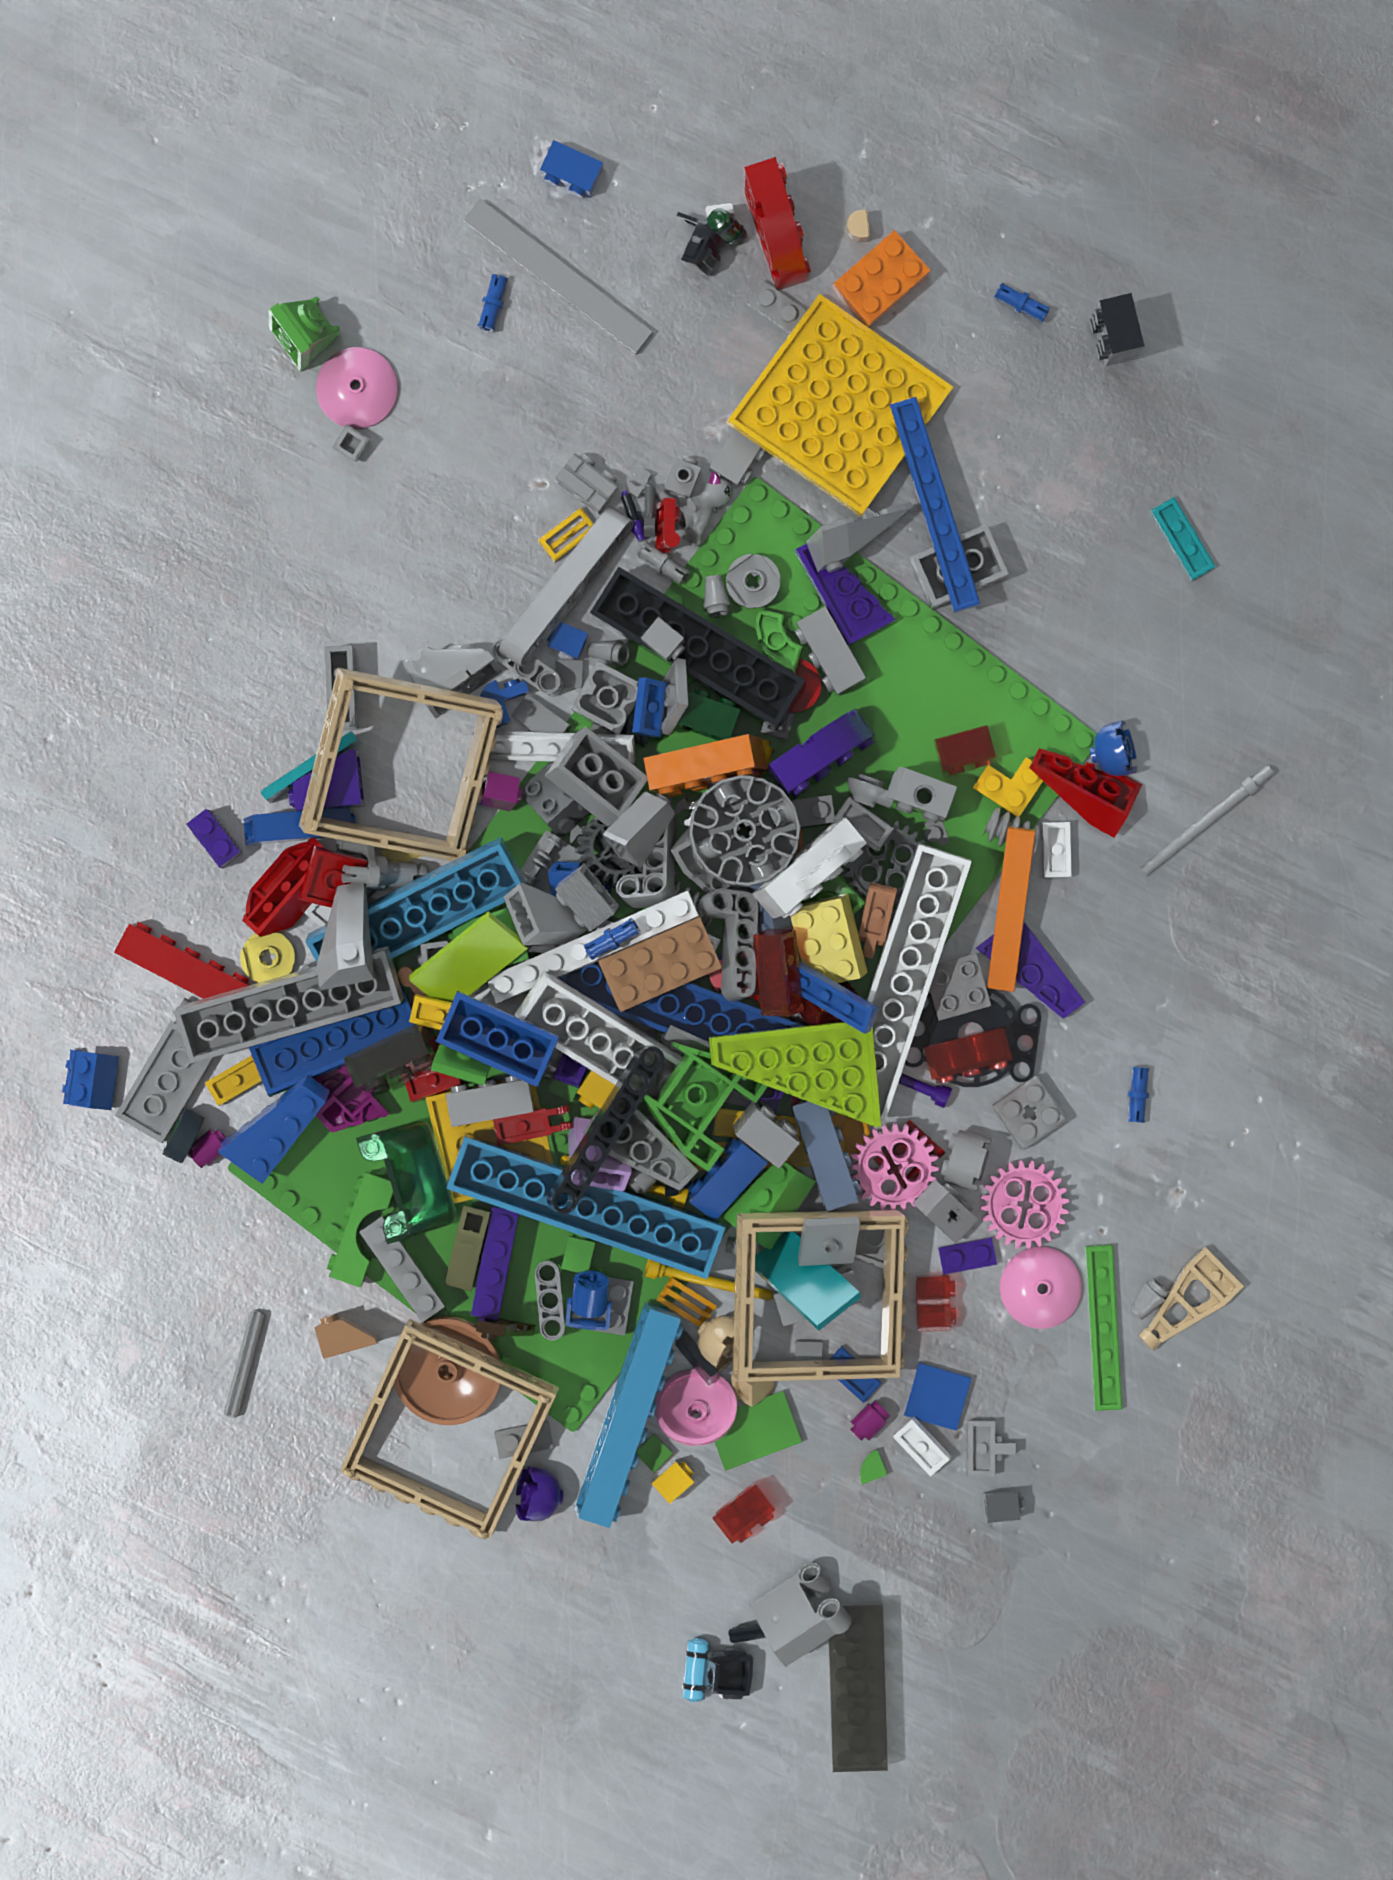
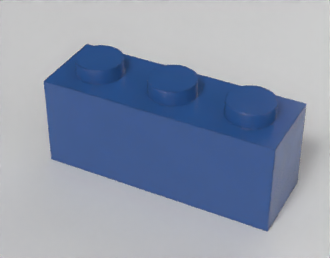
[689,1137,768,1222]

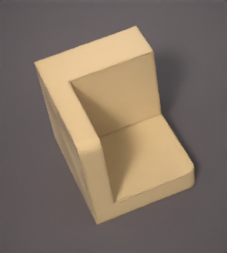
[731,1360,774,1407]

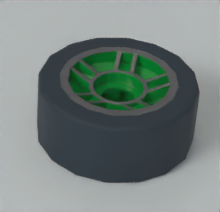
[162,1108,204,1164]

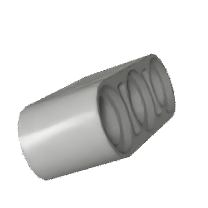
[492,638,564,696]
[535,1260,566,1341]

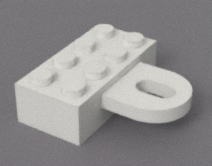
[752,817,867,919]

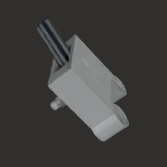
[728,1562,852,1667]

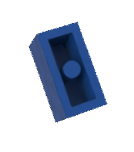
[540,140,604,198]

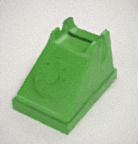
[269,297,340,372]

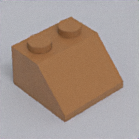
[314,1313,380,1359]

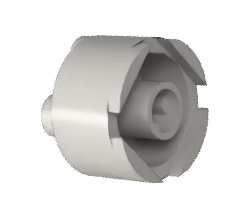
[940,1130,992,1191]

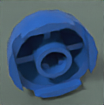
[1090,720,1137,776]

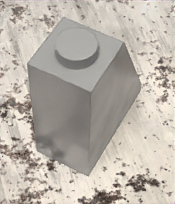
[603,792,675,868]
[504,883,587,945]

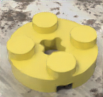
[240,932,296,983]

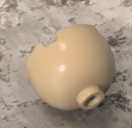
[697,1315,734,1372]

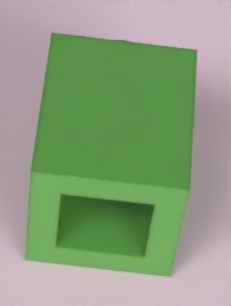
[561,1234,596,1273]

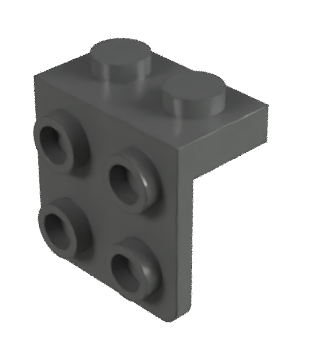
[522,761,590,838]

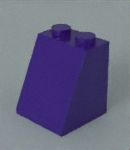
[288,749,365,811]

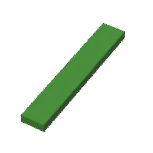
[1085,1245,1123,1411]

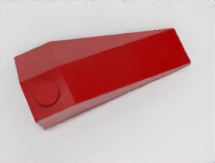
[1029,748,1142,838]

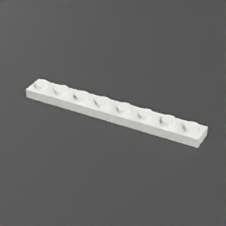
[487,891,700,1004]

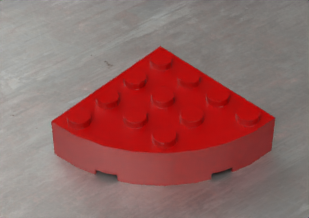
[743,157,811,291]

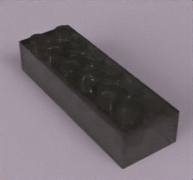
[828,1601,888,1772]

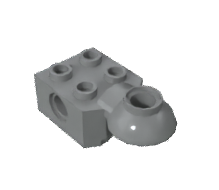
[848,767,957,823]

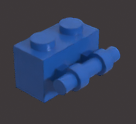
[62,1049,119,1110]

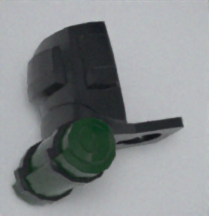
[676,208,747,276]

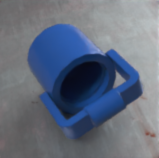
[566,1271,612,1330]

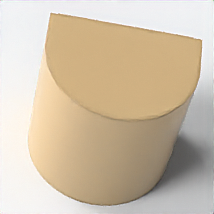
[846,210,870,242]

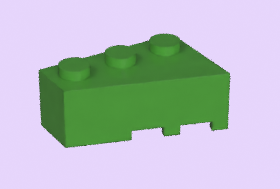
[721,1161,816,1250]

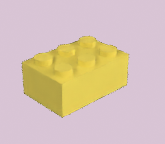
[790,893,868,983]

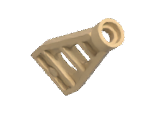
[1138,1247,1244,1351]

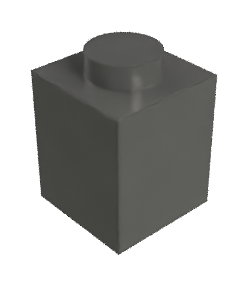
[983,1490,1025,1523]

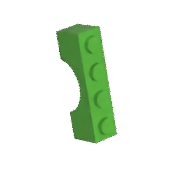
[327,1172,398,1287]

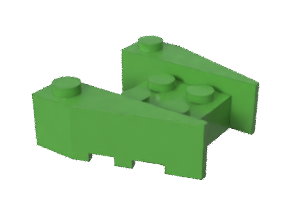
[642,1042,768,1172]

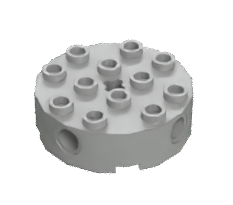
[688,775,800,887]

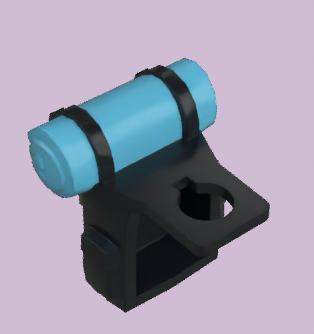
[682,1638,753,1702]

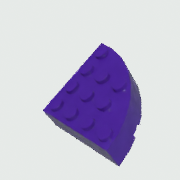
[768,708,875,799]

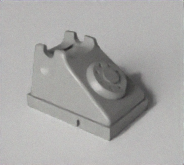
[403,645,501,719]

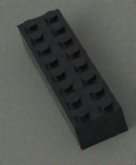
[590,567,806,731]

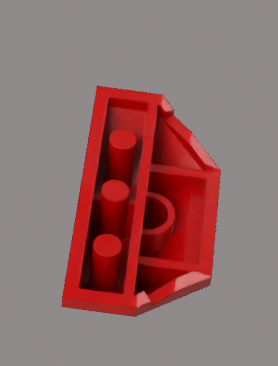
[242,838,326,937]

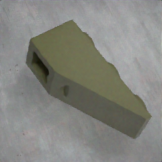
[445,1205,491,1291]

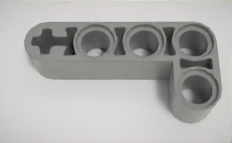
[616,815,676,908]
[699,888,758,1002]

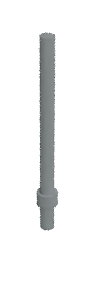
[1140,765,1274,876]

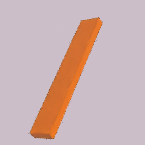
[987,826,1036,992]

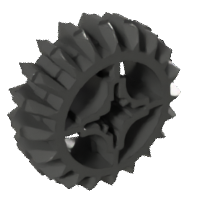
[576,819,643,888]

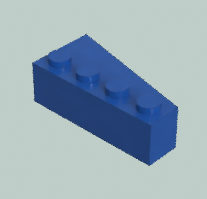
[218,1075,330,1184]

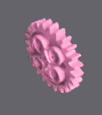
[850,1122,939,1211]
[980,1160,1069,1249]

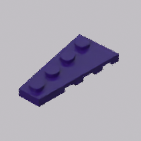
[794,543,896,646]
[976,921,1086,1019]

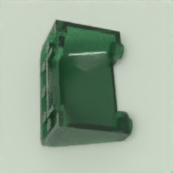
[356,1120,457,1245]

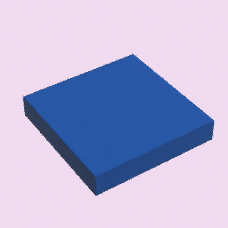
[903,1362,972,1431]

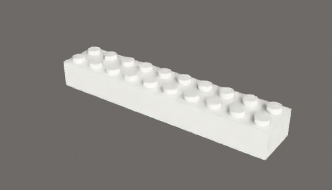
[866,843,972,1123]

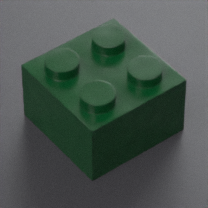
[677,689,740,741]

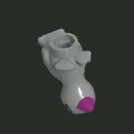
[676,472,732,547]

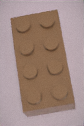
[598,917,722,1012]

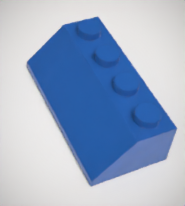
[436,991,559,1087]

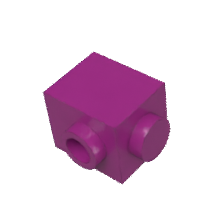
[478,771,523,812]

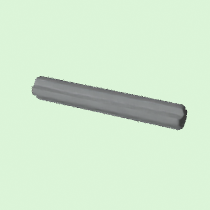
[224,1310,265,1418]

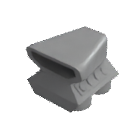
[571,661,638,735]

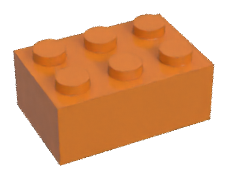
[832,230,931,328]

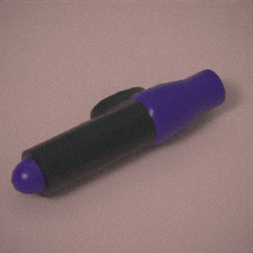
[620,490,646,542]

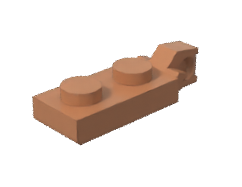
[858,882,897,959]

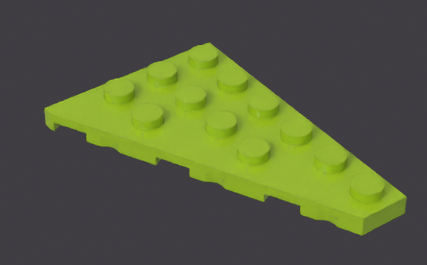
[709,1022,881,1127]

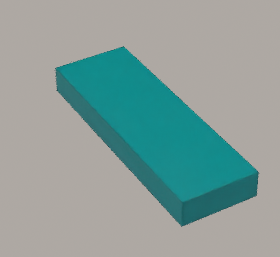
[1150,497,1216,581]

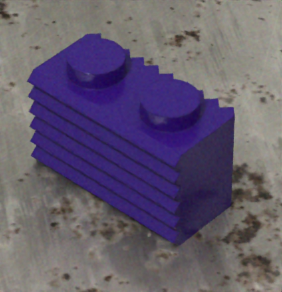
[186,809,242,869]

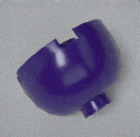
[515,1466,564,1522]

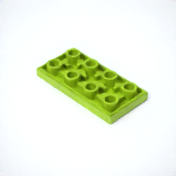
[409,911,527,1002]

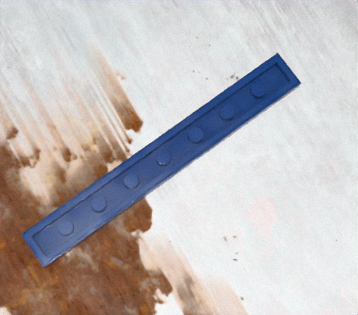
[890,397,980,613]

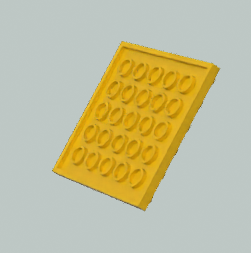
[726,293,953,517]

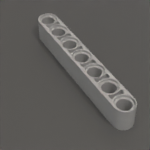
[499,507,634,667]

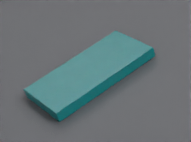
[260,731,361,803]
[755,1231,861,1331]

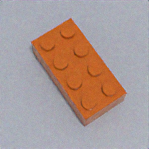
[643,734,768,797]

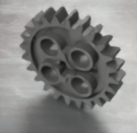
[842,819,925,906]

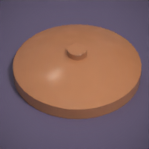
[394,1316,501,1425]

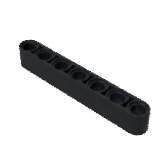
[547,1046,665,1214]

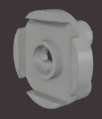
[726,554,780,609]

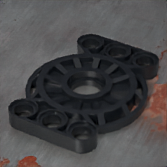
[905,986,1041,1087]

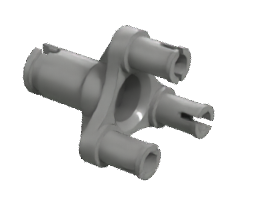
[336,839,427,899]

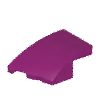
[314,1065,390,1133]

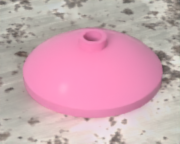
[316,347,398,429]
[1000,1247,1082,1329]
[655,1369,737,1446]

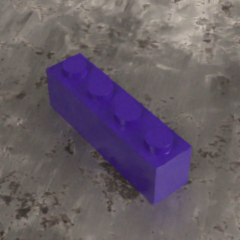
[471,1206,519,1320]

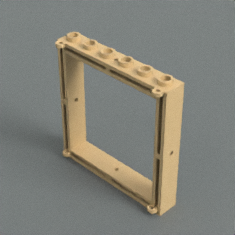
[299,668,503,861]
[733,1210,909,1382]
[340,1319,559,1539]

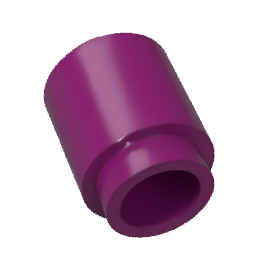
[188,1128,227,1168]
[850,1401,890,1441]

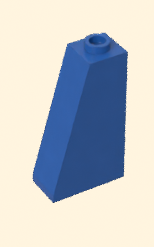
[243,807,356,846]

